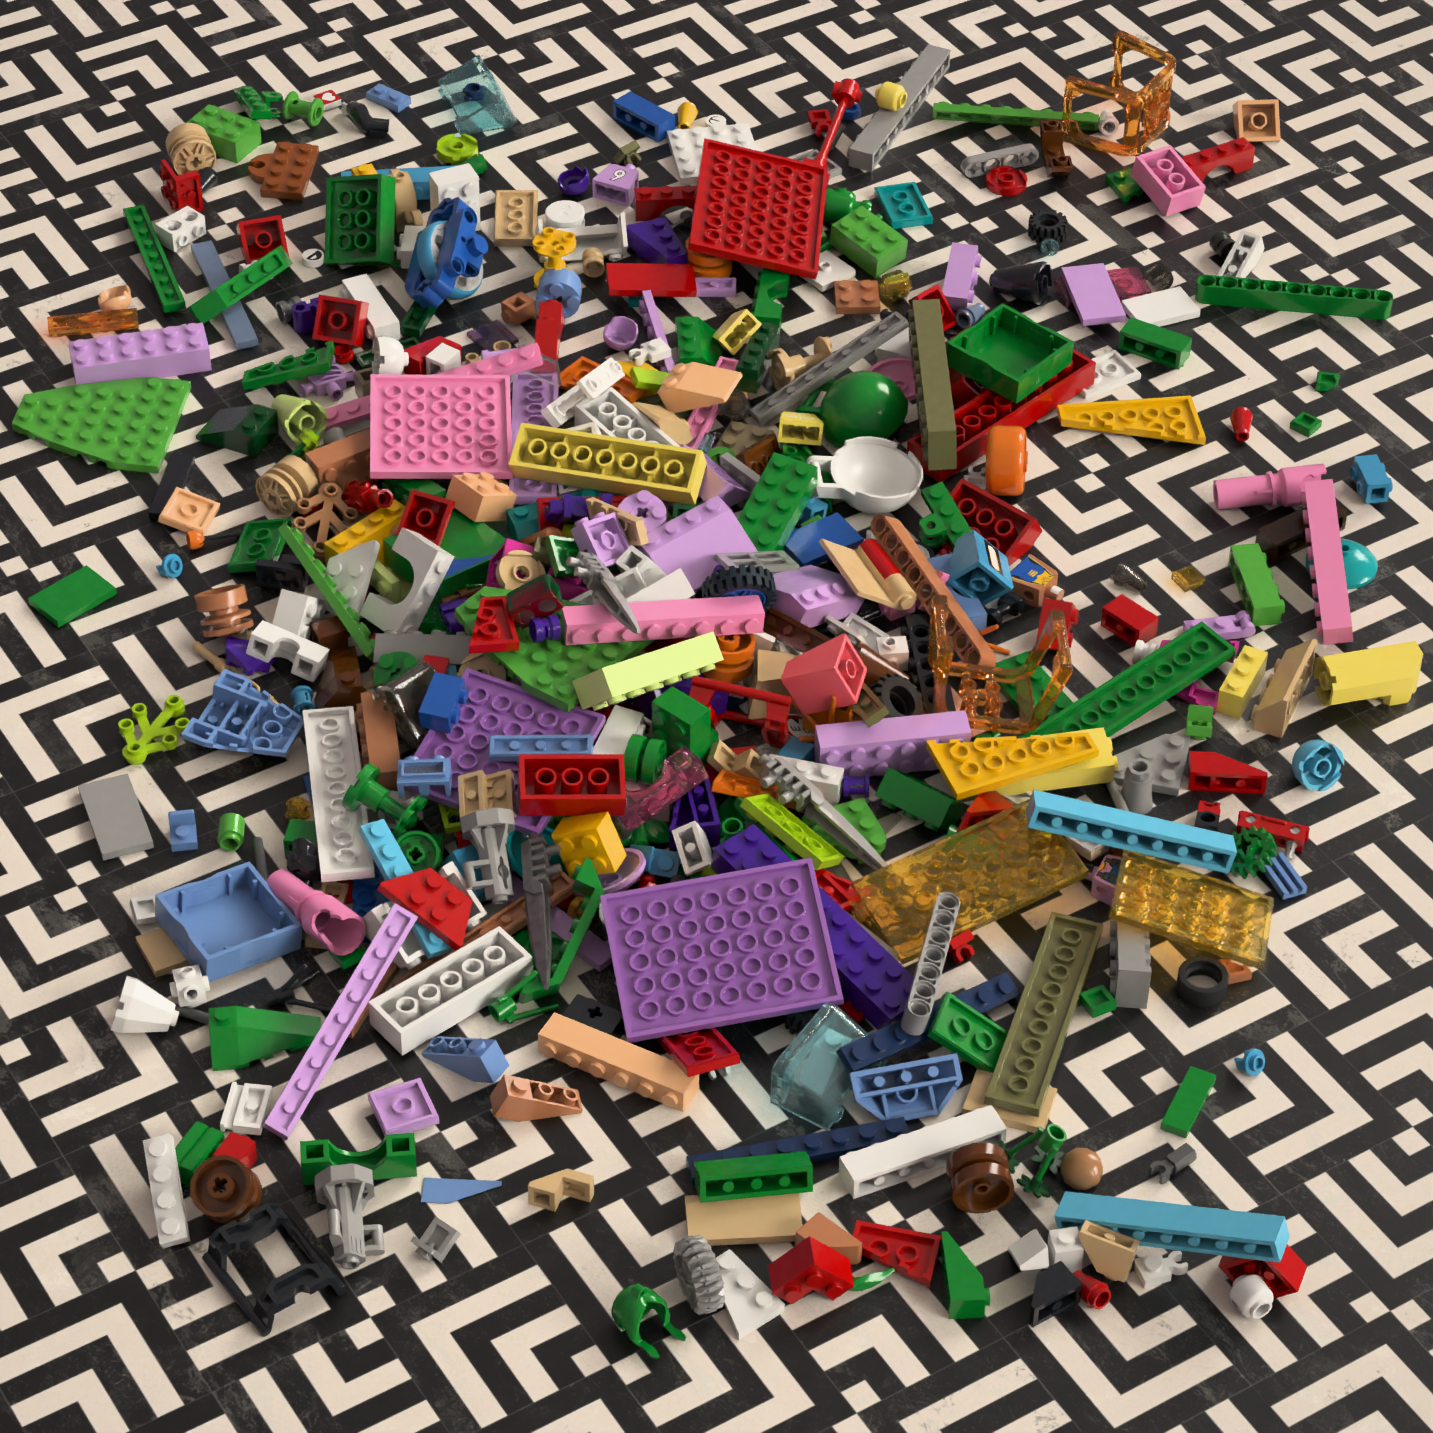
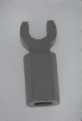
[1149,1143,1197,1184]

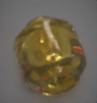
[878,270,912,301]

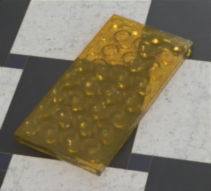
[852,799,1089,965]

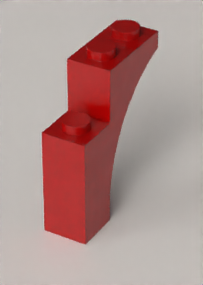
[533,300,565,372]

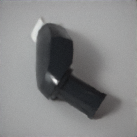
[341,101,389,133]

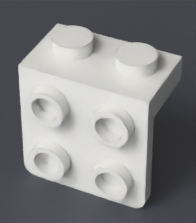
[824,612,889,653]

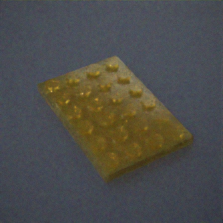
[1108,850,1274,970]

